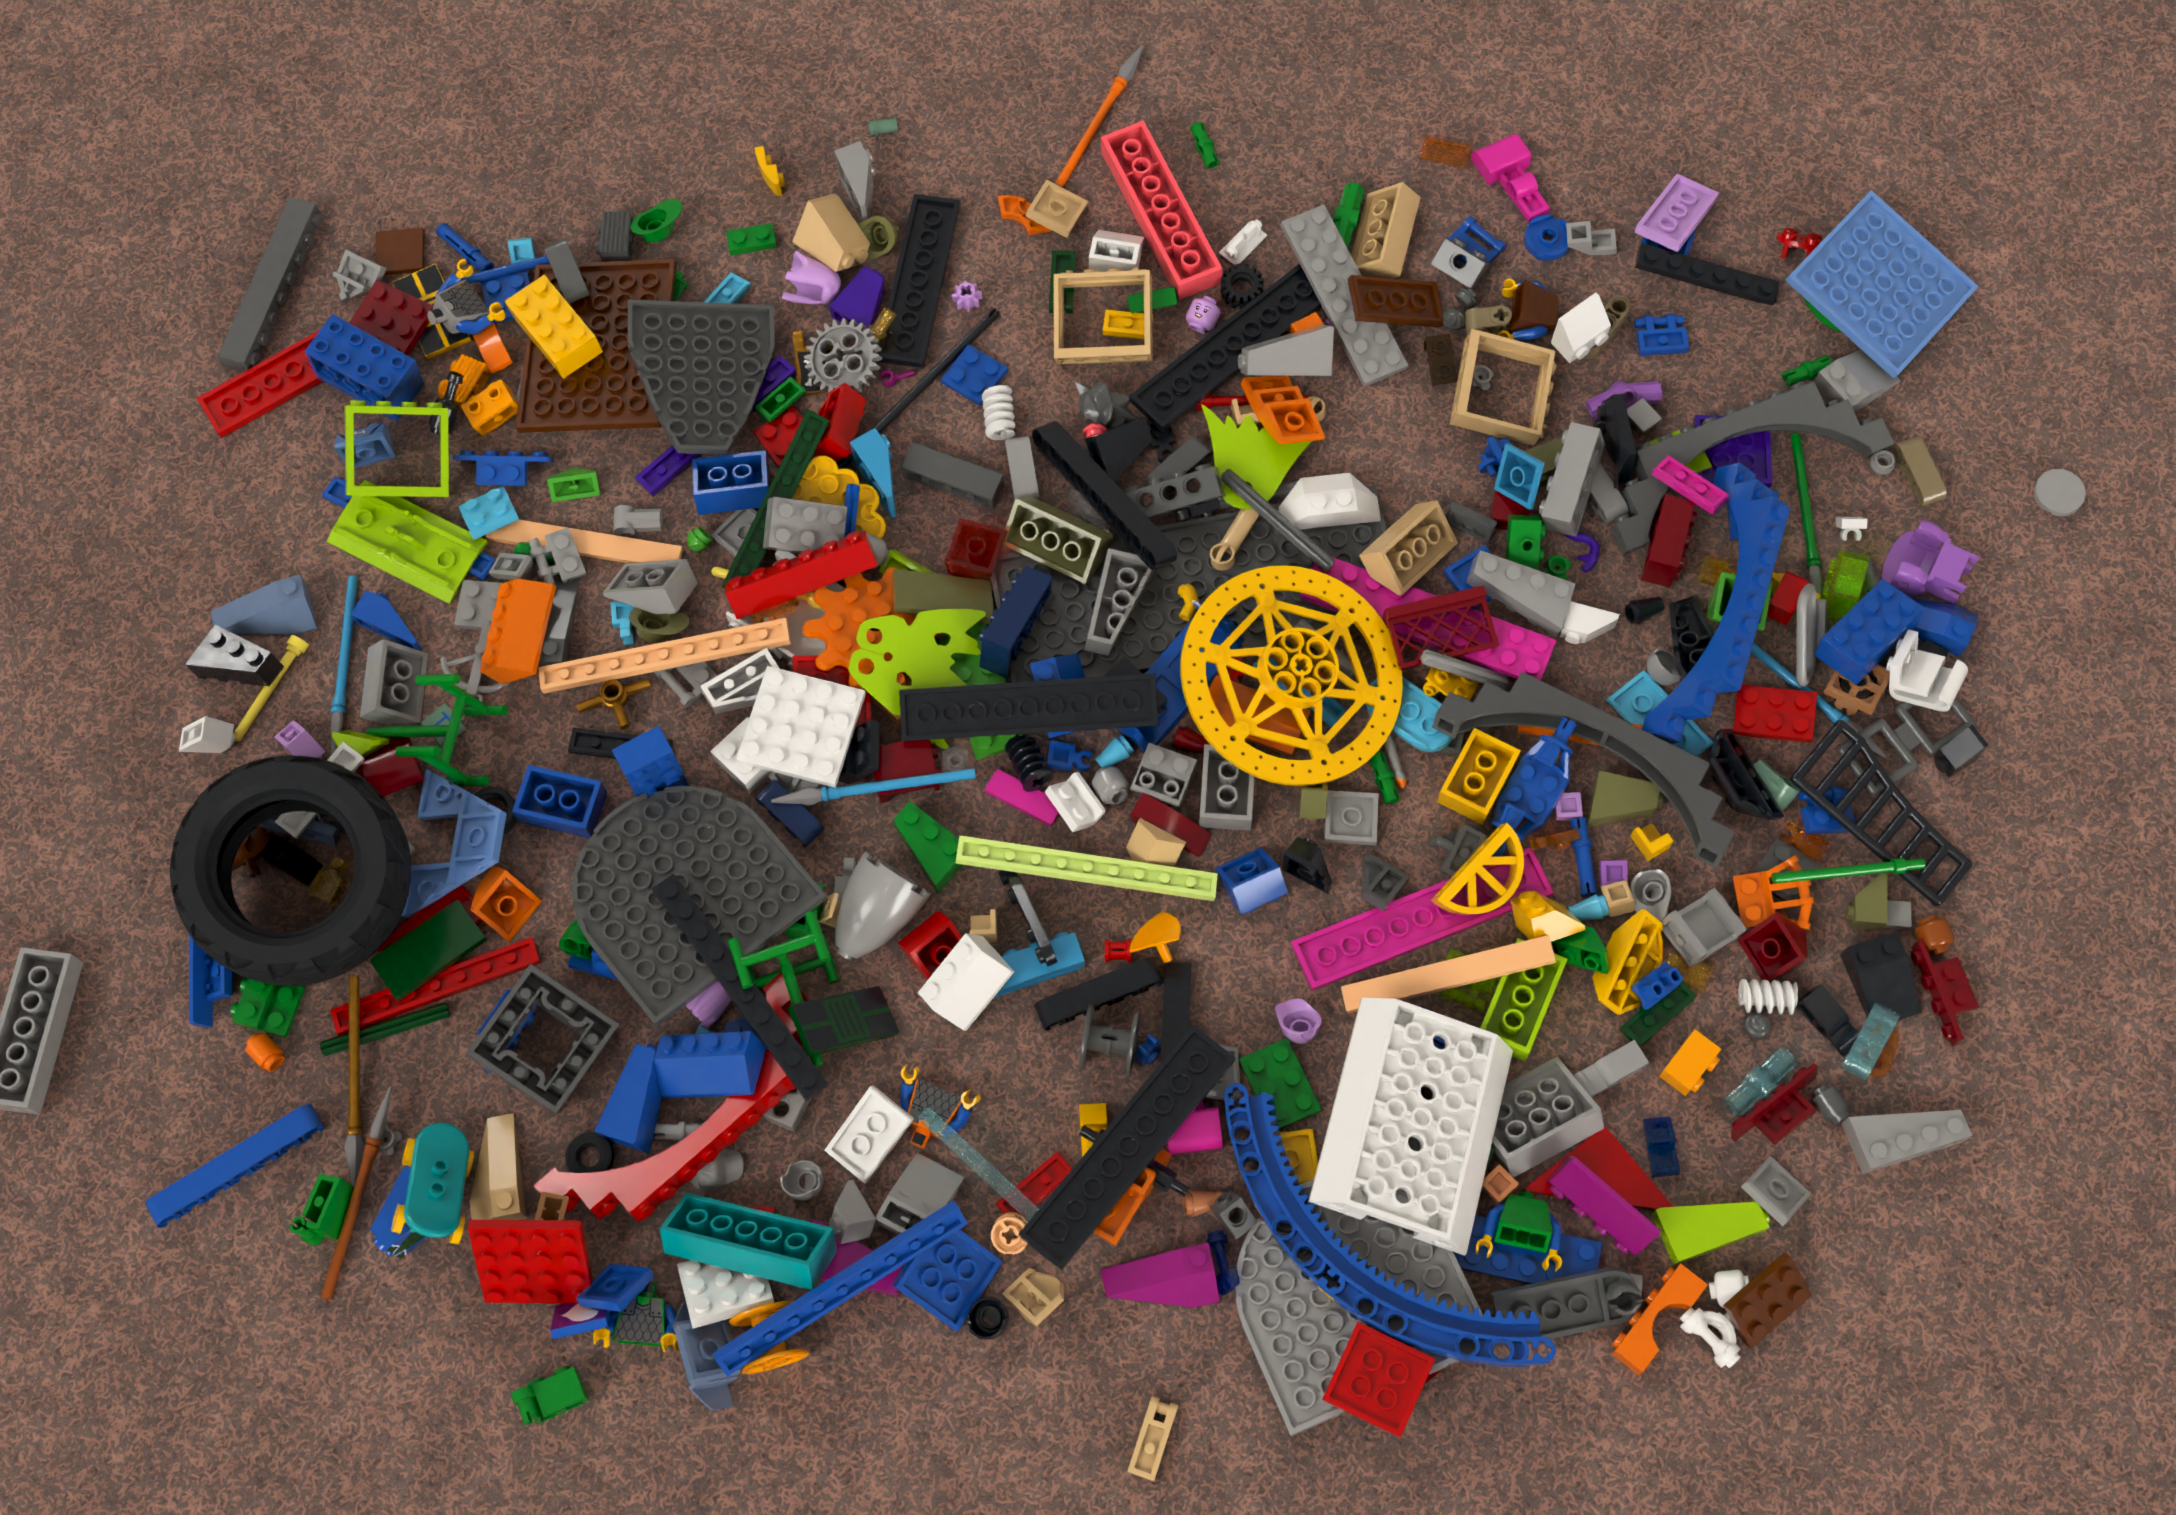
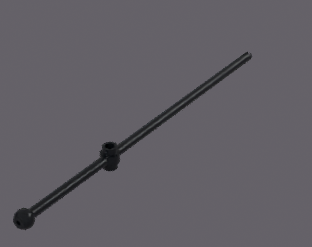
[734,309,1000,559]

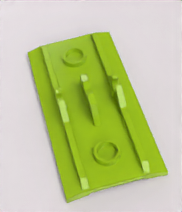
[327,479,489,604]

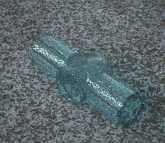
[1723,1047,1798,1117]

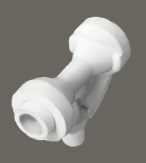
[1679,1307,1741,1368]

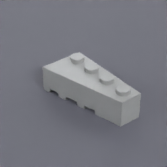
[1084,548,1154,656]

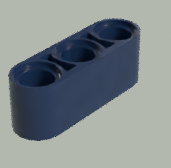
[755,780,824,848]

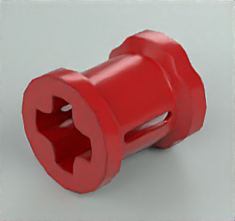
[1105,939,1131,963]

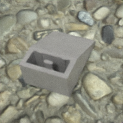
[875,1153,965,1235]

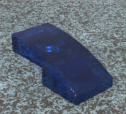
[1643,1116,1681,1178]

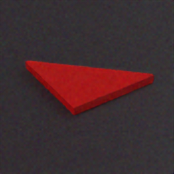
[1524,1126,1673,1210]

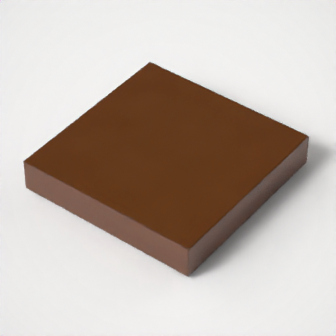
[376,227,424,275]

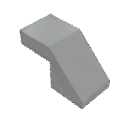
[1566,221,1617,255]

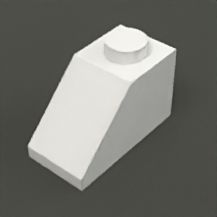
[1560,601,1620,644]
[179,716,235,753]

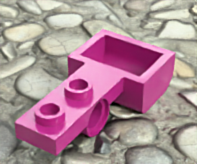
[1471,133,1550,223]
[1167,1101,1223,1155]

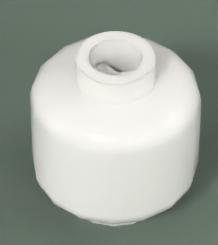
[1709,1270,1749,1308]

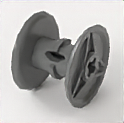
[1079,1003,1140,1078]

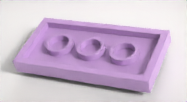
[1635,174,1719,252]

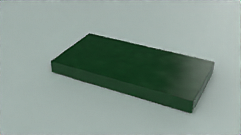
[369,899,487,1002]

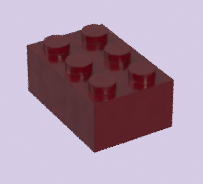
[1640,494,1697,588]

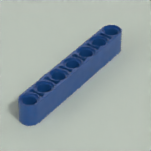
[145,1104,324,1228]

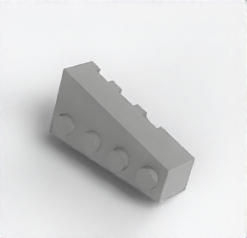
[1466,550,1575,637]
[1841,1110,1973,1174]

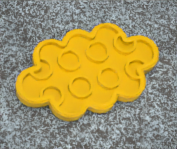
[792,456,886,539]

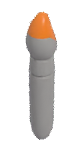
[1384,735,1406,789]

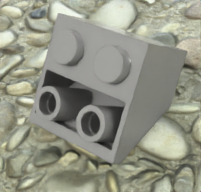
[1130,743,1197,807]

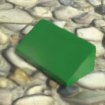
[1126,286,1177,313]
[755,376,807,423]

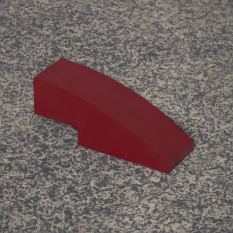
[1131,793,1212,857]

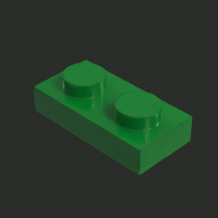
[726,223,777,256]

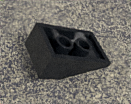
[1840,932,1922,1029]

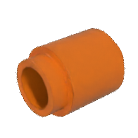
[245,1033,285,1072]

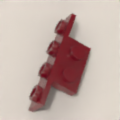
[1910,939,1979,1046]
[1731,1063,1818,1145]

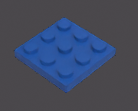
[892,1229,1003,1332]

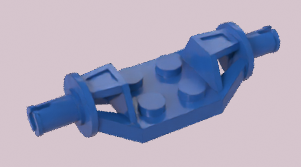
[1490,717,1577,857]

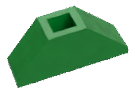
[1551,926,1609,974]

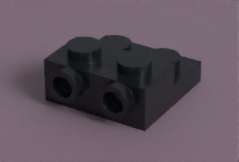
[838,720,880,784]

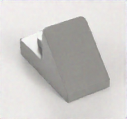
[488,553,535,581]

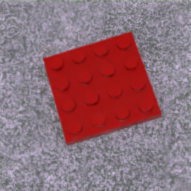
[468,1219,593,1304]

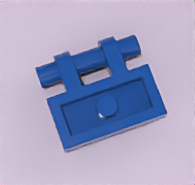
[1634,314,1689,356]
[1798,786,1856,834]

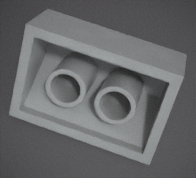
[360,639,428,723]

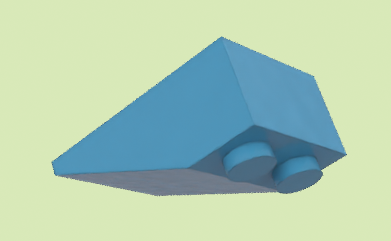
[850,428,896,519]

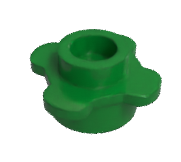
[1543,555,1571,580]

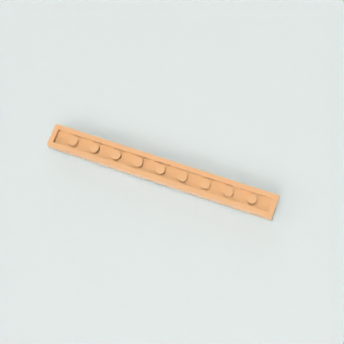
[538,618,791,694]

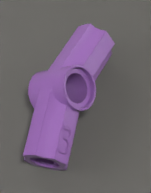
[1586,381,1662,421]

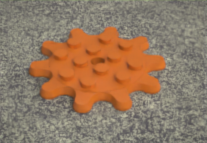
[802,567,946,690]

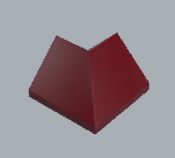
[1737,912,1808,983]

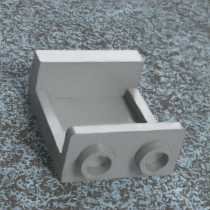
[1662,888,1746,968]

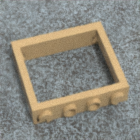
[1054,267,1153,364]
[1450,329,1557,445]

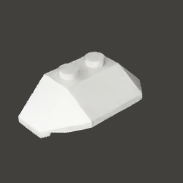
[1278,473,1381,530]

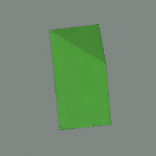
[547,467,601,502]

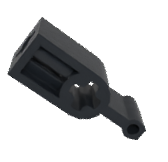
[1797,984,1864,1057]

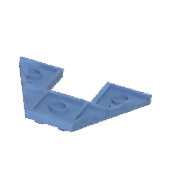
[401,769,507,918]

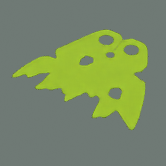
[848,609,986,749]

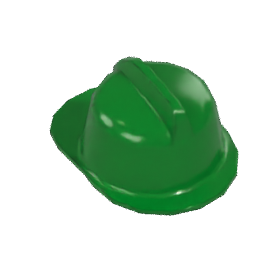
[630,199,682,243]

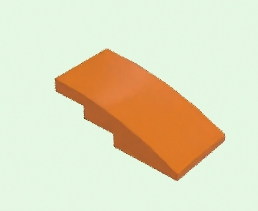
[1241,375,1325,445]

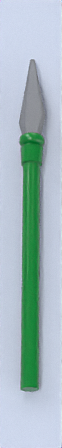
[1790,433,1823,599]

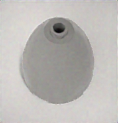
[835,851,931,960]

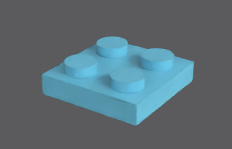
[458,486,519,540]

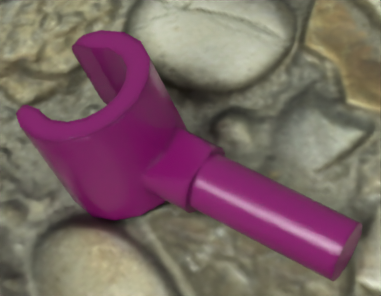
[880,370,915,387]

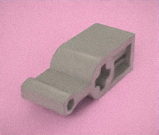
[1573,1040,1649,1097]

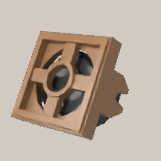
[1823,664,1890,715]

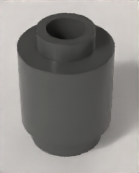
[1812,1083,1851,1125]

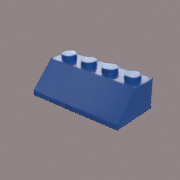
[654,1031,767,1099]

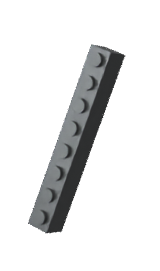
[218,197,323,372]

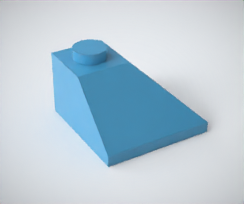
[1494,443,1545,510]

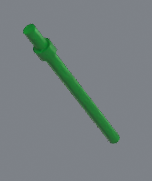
[1771,858,1925,884]

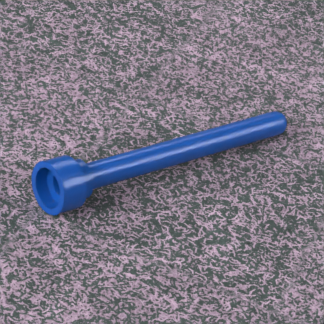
[461,255,550,284]

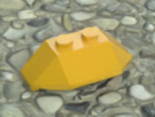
[1592,909,1663,1015]

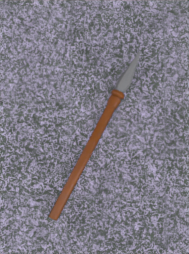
[320,1086,392,1300]

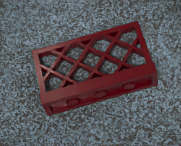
[1383,585,1499,670]

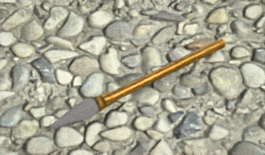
[344,976,365,1186]

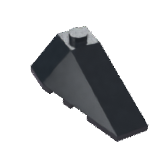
[1669,596,1715,680]

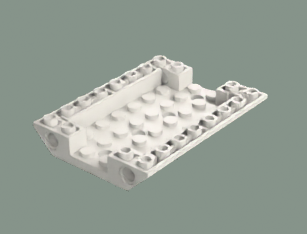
[1308,997,1513,1256]

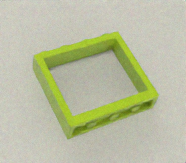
[344,400,449,497]

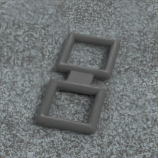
[1837,697,1976,796]

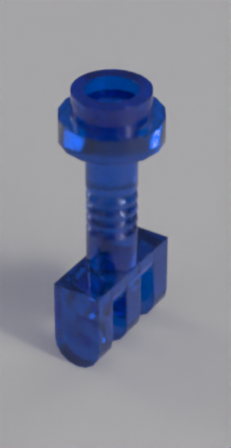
[1206,1230,1240,1296]

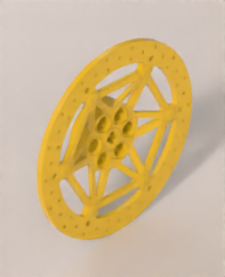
[1180,566,1403,786]

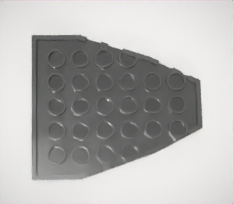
[628,299,775,455]

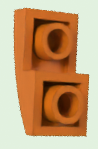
[473,323,513,374]

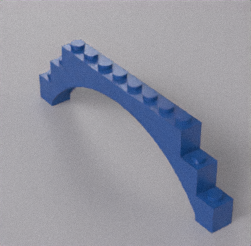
[1642,463,1790,744]

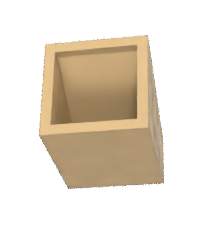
[792,194,870,272]

